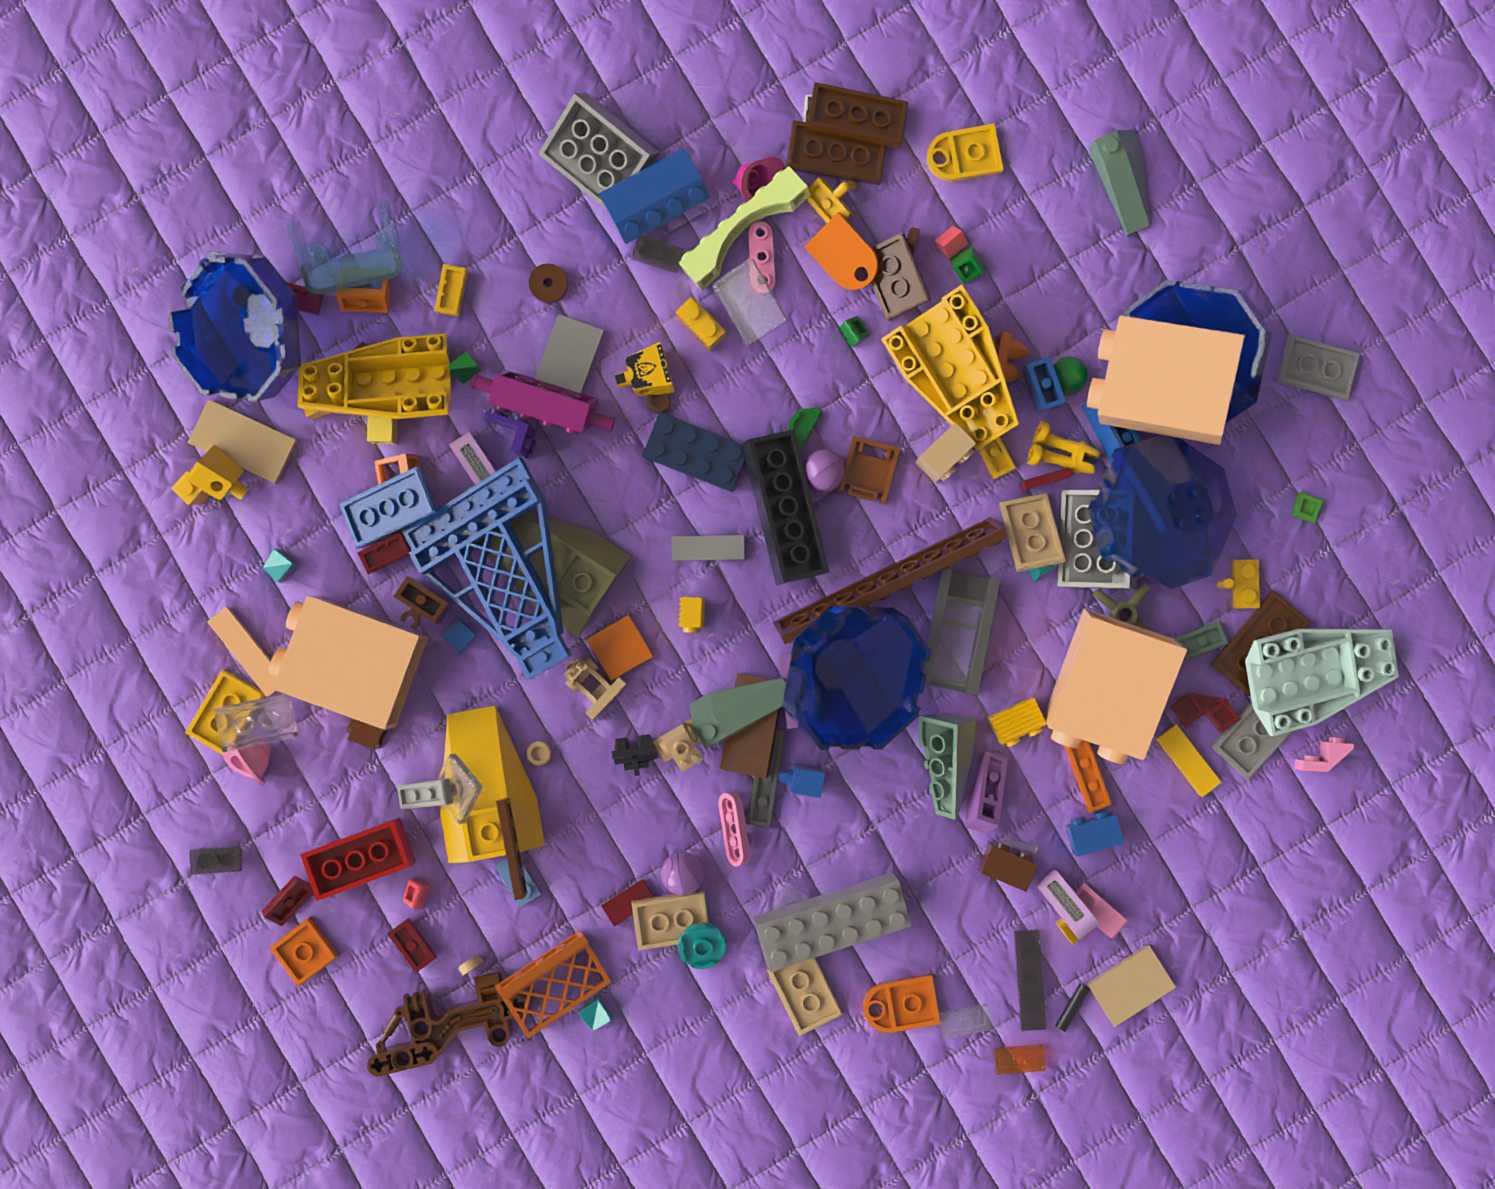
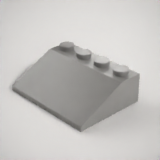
[538,92,660,209]
[1057,490,1141,590]

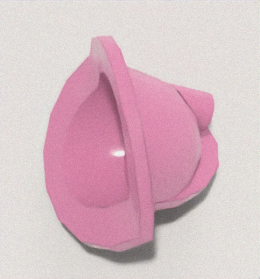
[223,739,270,786]

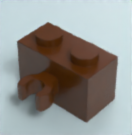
[393,576,453,629]

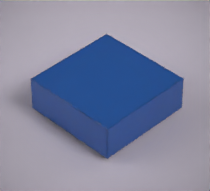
[442,619,477,653]

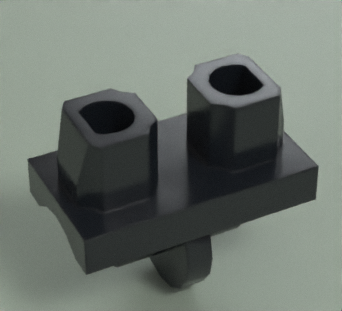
[611,734,658,776]

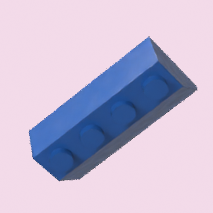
[599,147,711,244]

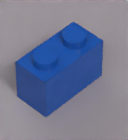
[1022,356,1066,414]
[1065,810,1125,857]

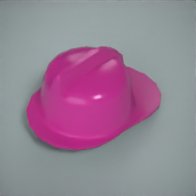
[732,157,786,201]

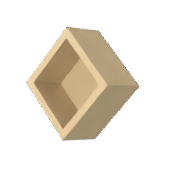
[915,422,976,483]

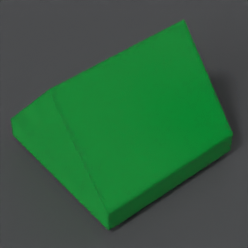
[840,316,871,347]

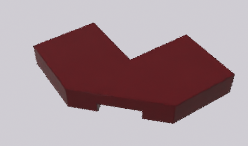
[1170,693,1241,734]

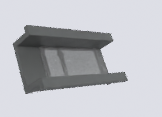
[920,568,1001,695]

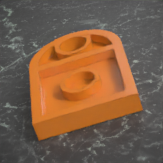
[804,212,879,290]
[863,973,941,1033]

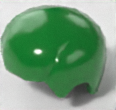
[1053,356,1088,396]

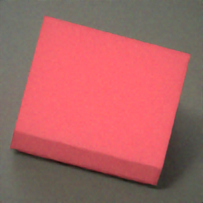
[934,226,968,260]
[402,878,431,910]

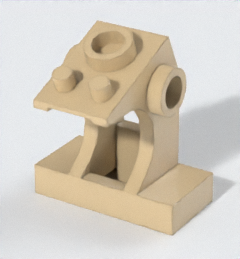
[564,656,628,720]
[653,718,703,772]

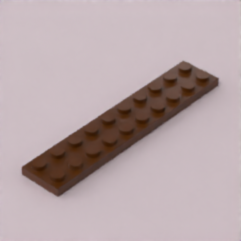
[773,517,1008,645]

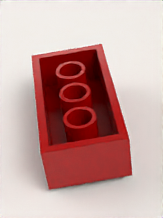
[300,817,416,901]

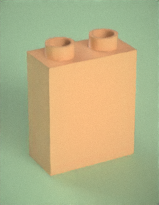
[1087,316,1244,445]
[269,595,429,730]
[1043,608,1187,764]

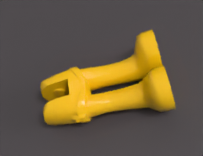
[1027,421,1100,474]

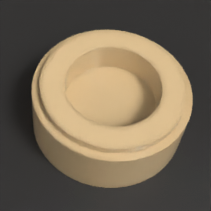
[527,741,552,766]
[459,955,484,976]

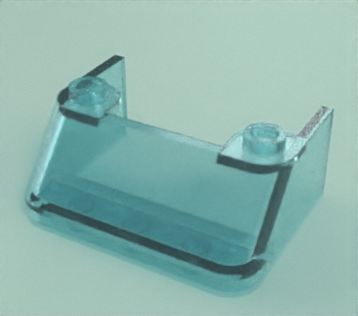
[287,200,402,294]

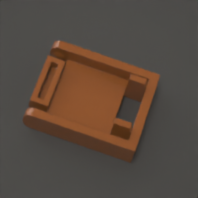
[838,435,900,505]

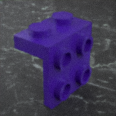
[481,408,536,459]

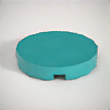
[678,922,727,969]

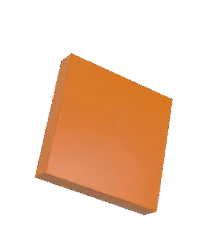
[587,615,654,681]
[269,917,340,987]

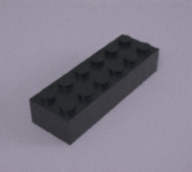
[742,429,829,586]

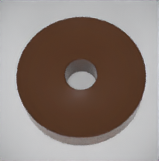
[529,263,568,304]

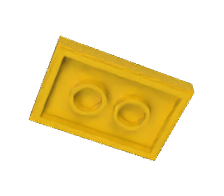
[185,670,265,755]

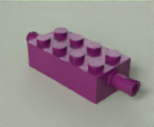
[471,370,615,434]

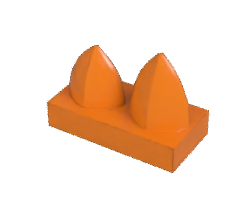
[995,332,1030,382]

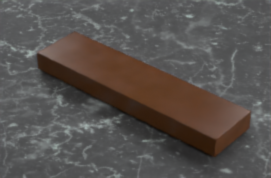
[496,797,528,900]

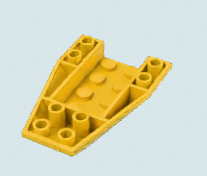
[881,284,1019,450]
[297,333,452,419]
[440,705,545,863]

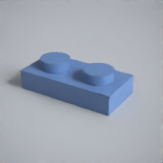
[495,858,542,907]

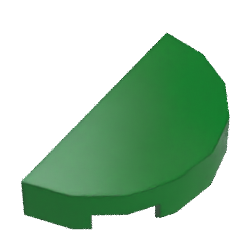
[787,407,823,453]

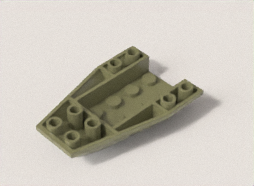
[477,510,632,638]

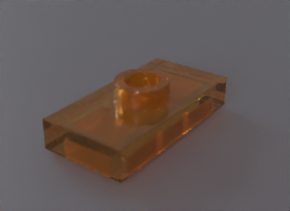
[993,1044,1045,1075]

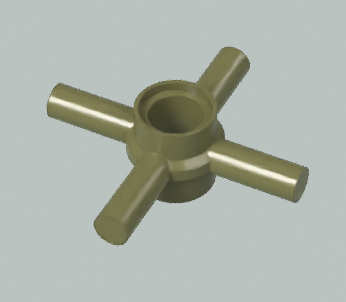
[1092,583,1151,631]

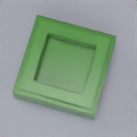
[1290,492,1324,524]

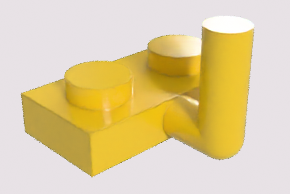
[807,177,856,223]
[1216,559,1260,609]

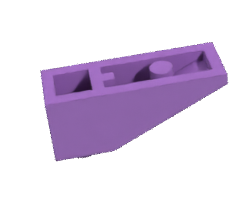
[965,751,1008,834]

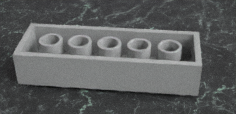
[753,872,911,972]

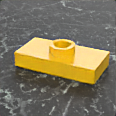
[434,264,468,317]

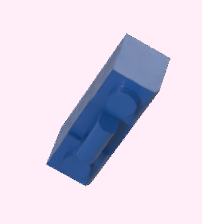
[779,763,825,798]

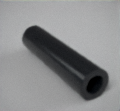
[1055,983,1090,1032]

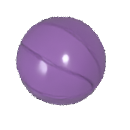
[803,450,845,492]
[661,852,704,895]

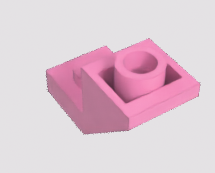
[1295,737,1354,772]
[1076,883,1129,940]

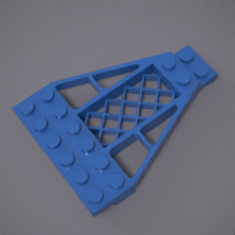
[402,458,572,680]

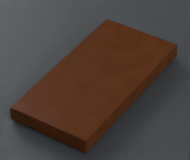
[806,82,908,148]
[786,120,886,185]
[1210,591,1311,696]
[720,673,781,778]

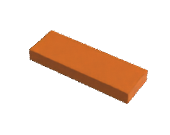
[1063,740,1113,813]

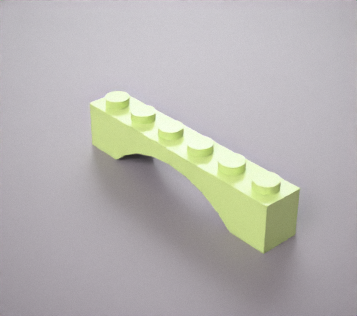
[679,166,811,291]

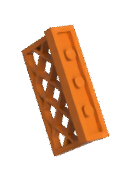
[495,931,611,1039]

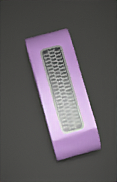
[449,431,497,485]
[1036,869,1100,940]

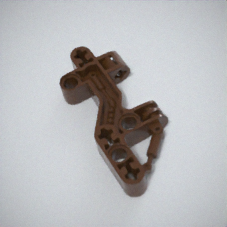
[367,971,531,1077]

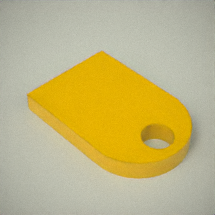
[927,123,1003,182]

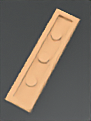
[207,606,277,697]

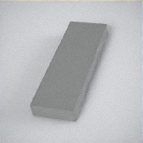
[671,535,745,561]
[397,778,453,809]

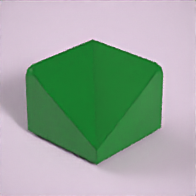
[951,246,985,284]
[448,352,482,384]

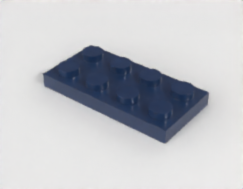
[642,412,745,493]

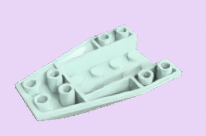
[1245,629,1399,736]

